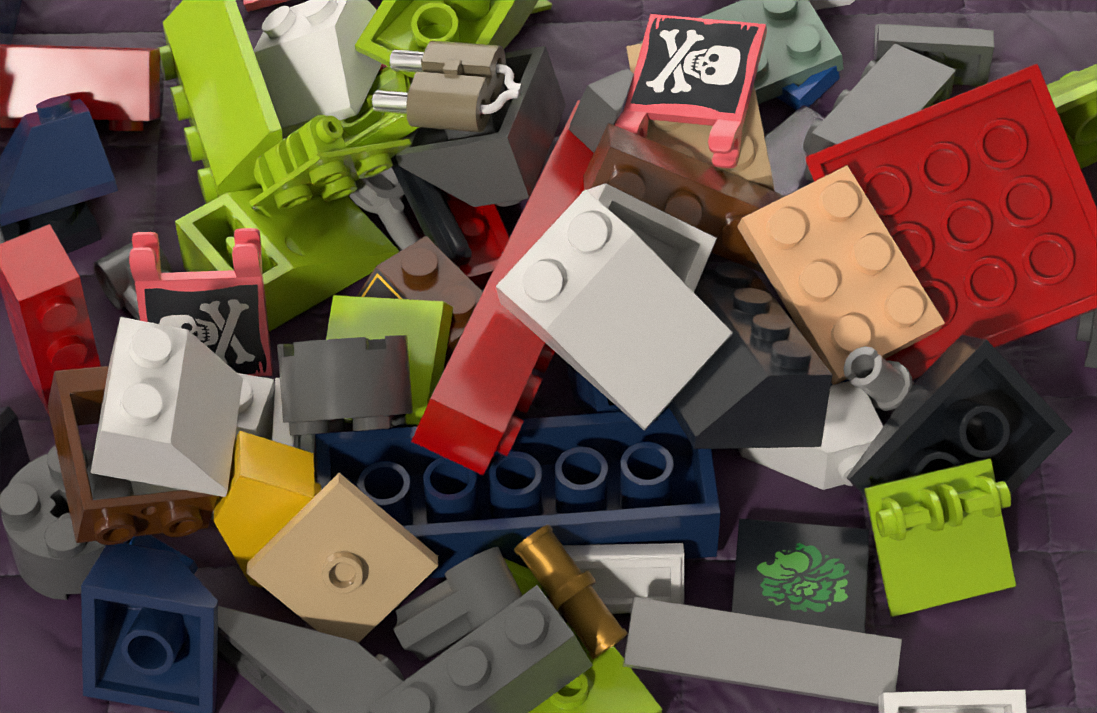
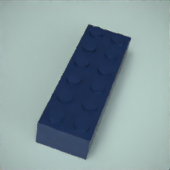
[316,408,720,579]

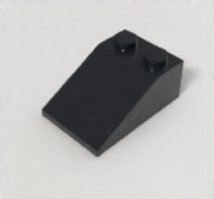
[846,335,1073,498]

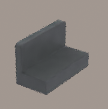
[874,24,994,86]

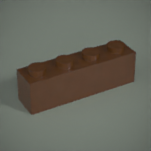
[584,123,785,274]

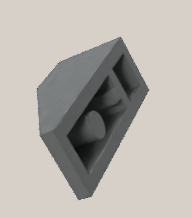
[217,606,405,713]

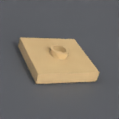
[247,473,438,643]

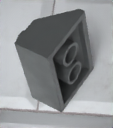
[396,46,566,207]

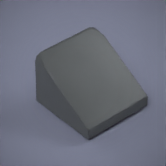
[569,69,634,153]

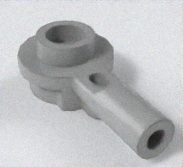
[349,167,420,251]

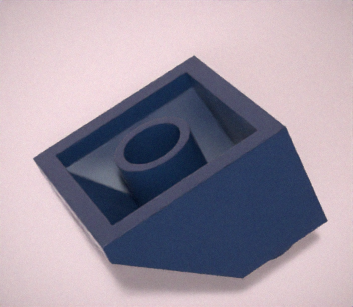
[0,96,118,226]
[81,543,218,713]

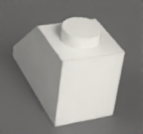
[738,380,883,490]

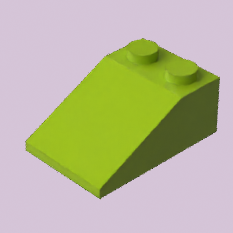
[355,0,538,78]

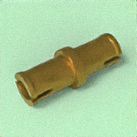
[514,524,628,660]

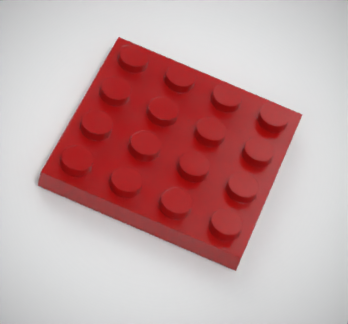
[805,63,1097,381]

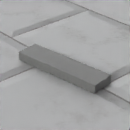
[623,597,902,707]

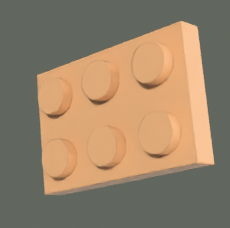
[737,166,945,385]

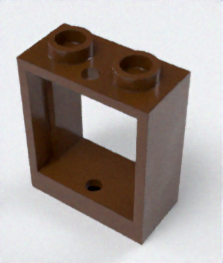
[48,366,218,545]

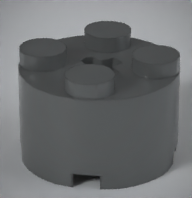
[277,335,413,436]
[0,445,134,600]

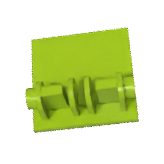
[249,115,411,210]
[864,458,1016,617]

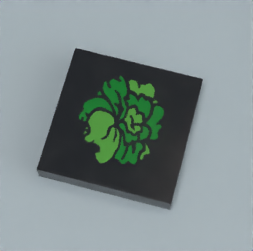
[732,518,869,633]

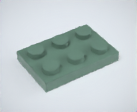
[641,0,844,104]

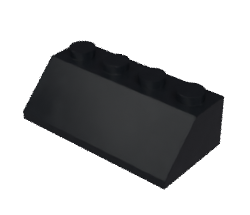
[668,263,832,449]

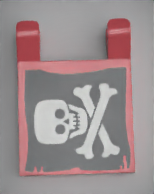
[615,14,767,168]
[129,228,273,376]

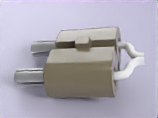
[372,40,522,133]

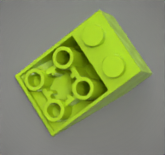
[175,188,399,331]

